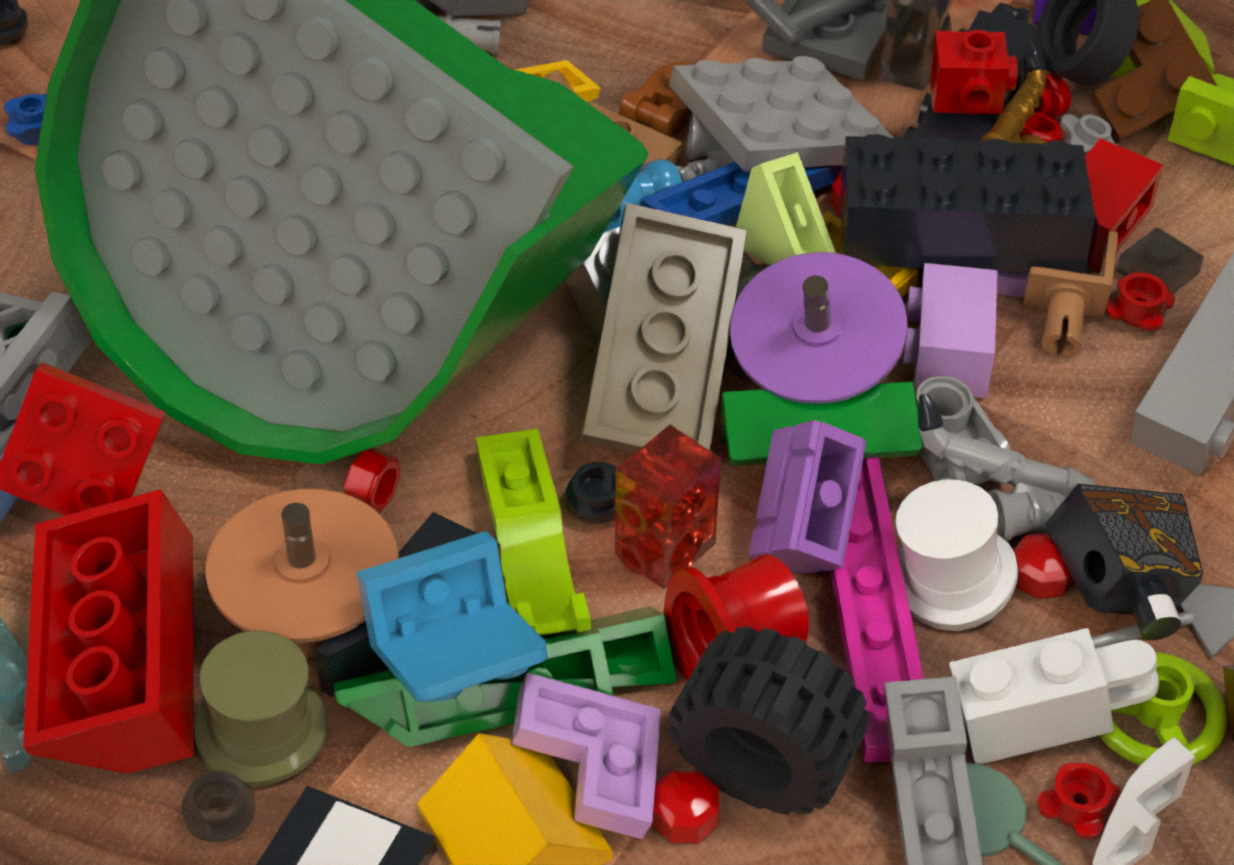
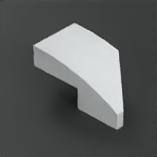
[1092,737,1195,865]

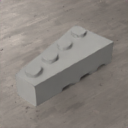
[1131,252,1234,475]

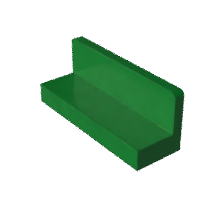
[719,382,922,466]

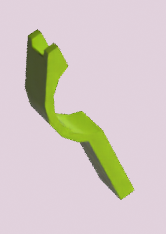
[475,428,591,635]

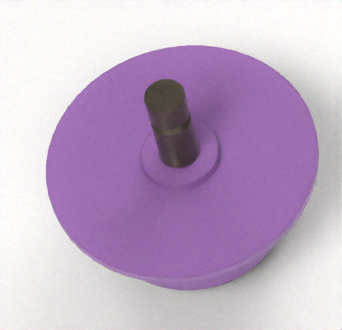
[730,252,907,404]

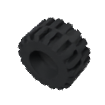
[668,627,869,815]

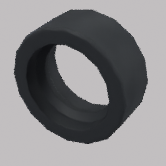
[1035,0,1139,86]

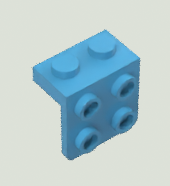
[356,531,548,702]

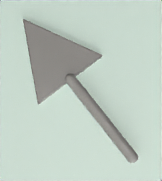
[1091,584,1234,660]

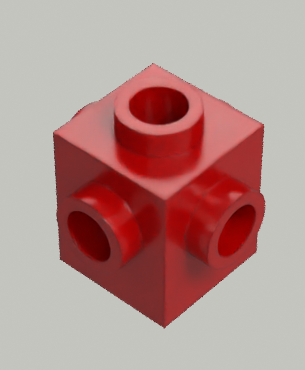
[929,30,1017,115]

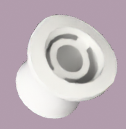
[895,479,1018,632]

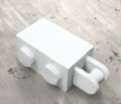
[949,628,1159,765]

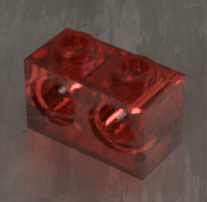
[615,424,721,589]

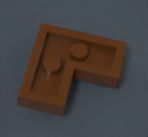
[1090,0,1217,144]

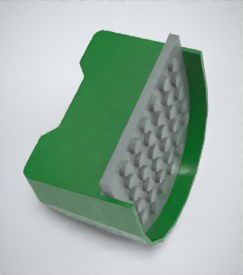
[34,0,648,465]

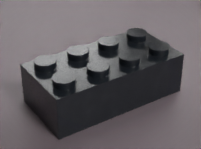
[840,134,1095,274]

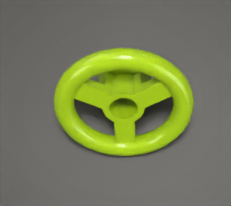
[1098,652,1227,765]

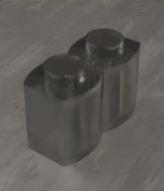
[881,0,954,91]

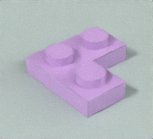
[511,673,661,839]

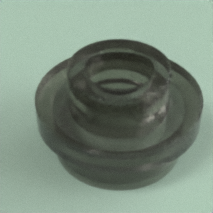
[181,771,255,842]

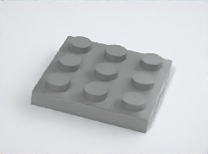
[669,56,893,171]

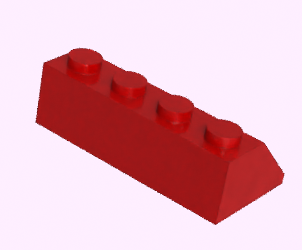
[23,489,194,774]

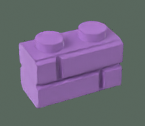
[749,420,866,575]

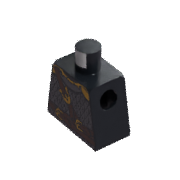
[1045,483,1203,641]

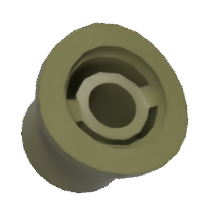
[194,631,328,788]

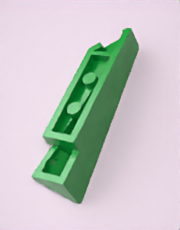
[333,607,677,747]

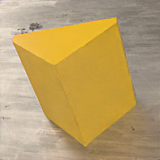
[417,733,613,865]

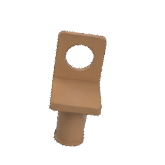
[1023,231,1118,357]

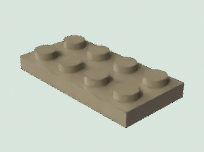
[579,203,747,468]

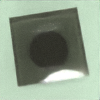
[1117,227,1204,294]

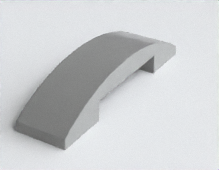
[884,676,983,865]

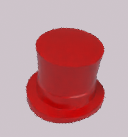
[663,554,809,680]

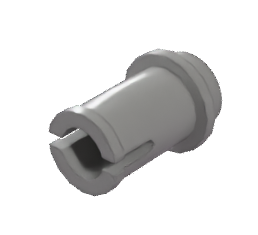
[437,14,501,55]

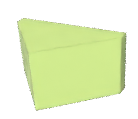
[736,152,836,266]

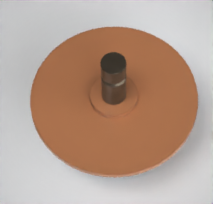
[205,489,399,658]

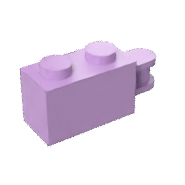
[903,263,997,398]

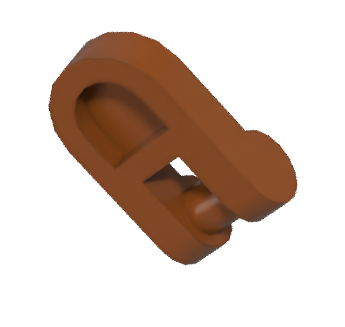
[619,61,693,138]

